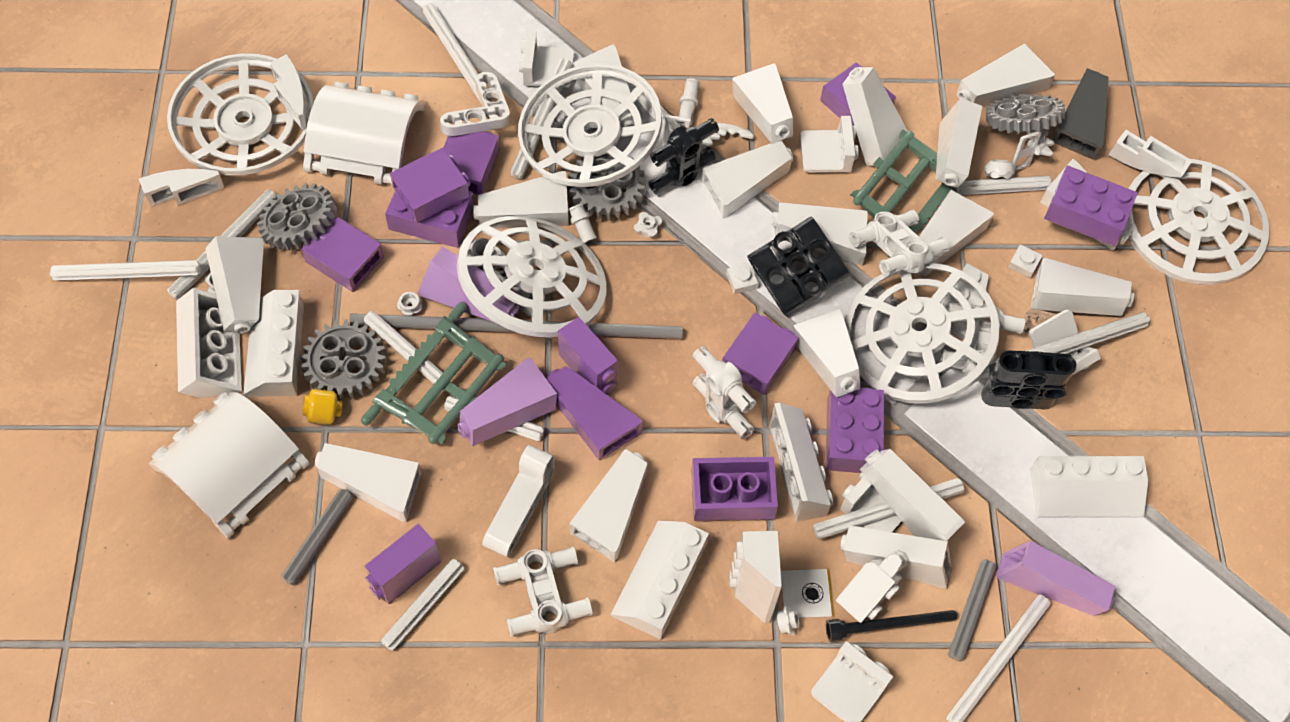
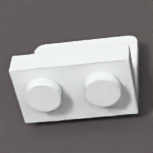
[519,30,574,88]
[800,116,858,173]
[1029,310,1101,377]
[840,473,902,532]
[811,641,893,722]

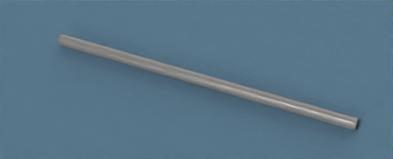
[349,313,682,339]

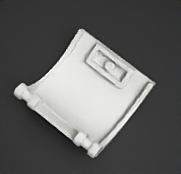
[303,81,425,186]
[149,392,310,539]

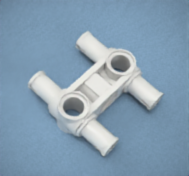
[849,210,950,276]
[939,303,1025,380]
[692,346,756,439]
[493,546,593,637]

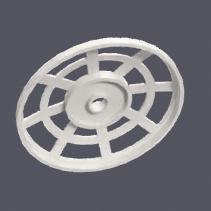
[167,54,314,175]
[518,64,662,187]
[1128,159,1269,285]
[457,216,607,337]
[845,263,1000,404]

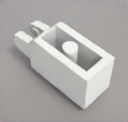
[836,550,908,623]

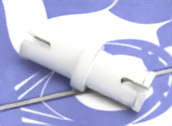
[677,79,700,126]

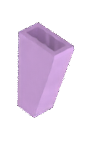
[418,247,521,323]
[457,358,557,446]
[995,541,1115,616]

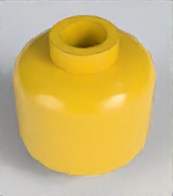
[302,389,342,425]

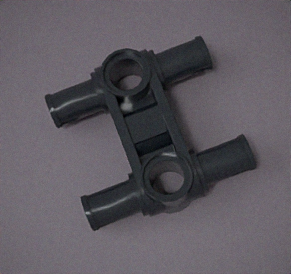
[648,118,719,195]

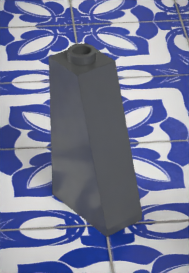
[1052,68,1109,160]

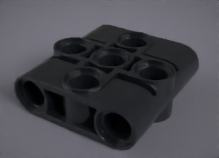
[747,216,850,316]
[981,350,1077,410]

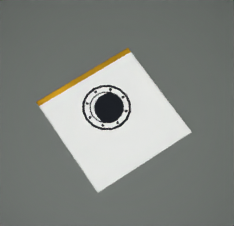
[781,569,834,618]

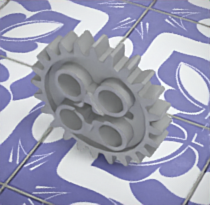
[986,93,1065,134]
[567,153,646,220]
[257,183,337,251]
[300,319,387,400]

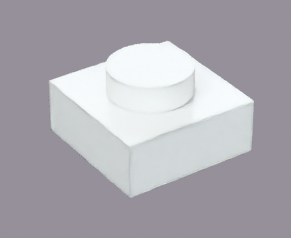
[1008,244,1042,278]
[726,263,758,294]

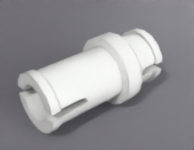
[568,203,597,243]

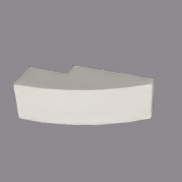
[270,54,308,130]
[1109,130,1192,178]
[139,169,224,207]

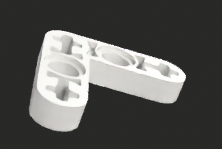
[440,72,509,136]

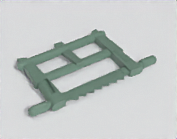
[850,129,972,258]
[361,302,507,445]

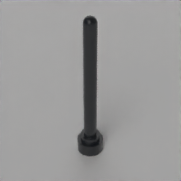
[826,610,958,642]

